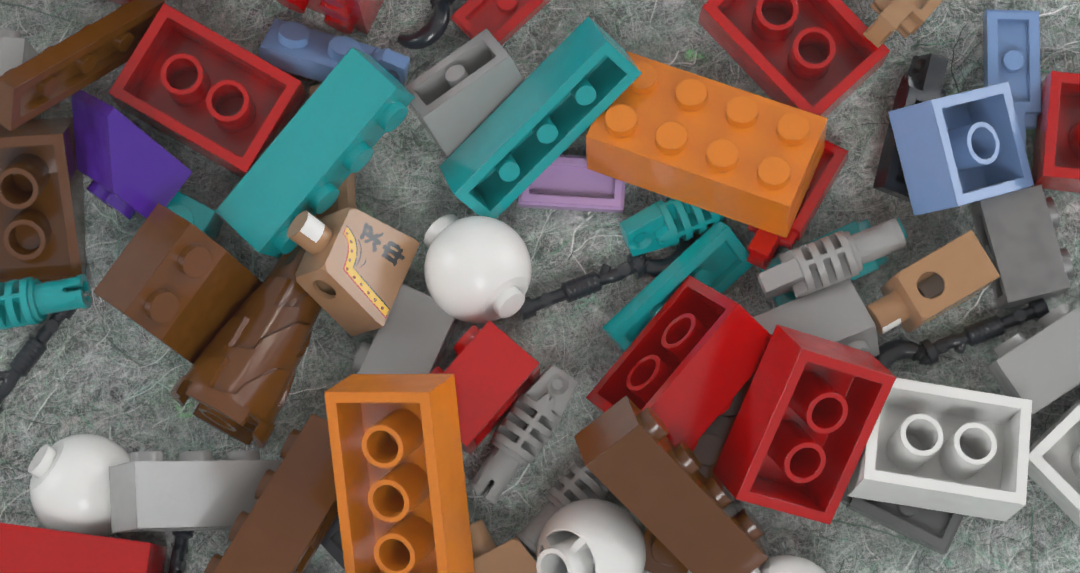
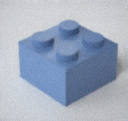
[888,82,1034,216]

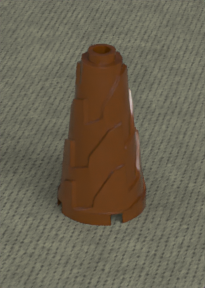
[171,245,322,449]

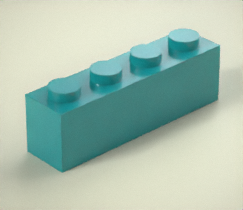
[439,16,642,219]
[215,47,415,258]

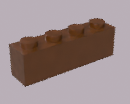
[574,395,769,573]
[204,413,338,573]

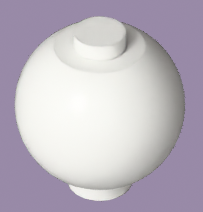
[424,214,532,323]
[28,434,135,539]
[536,499,646,573]

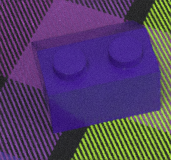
[71,90,193,220]

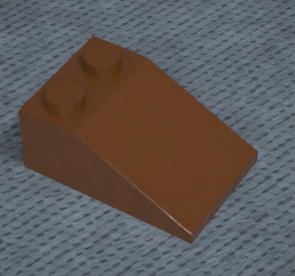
[0,117,86,283]
[93,203,262,364]

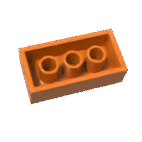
[586,51,828,238]
[324,374,475,573]

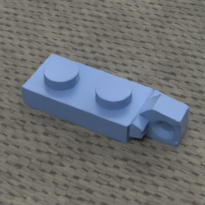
[983,9,1041,150]
[258,18,410,86]

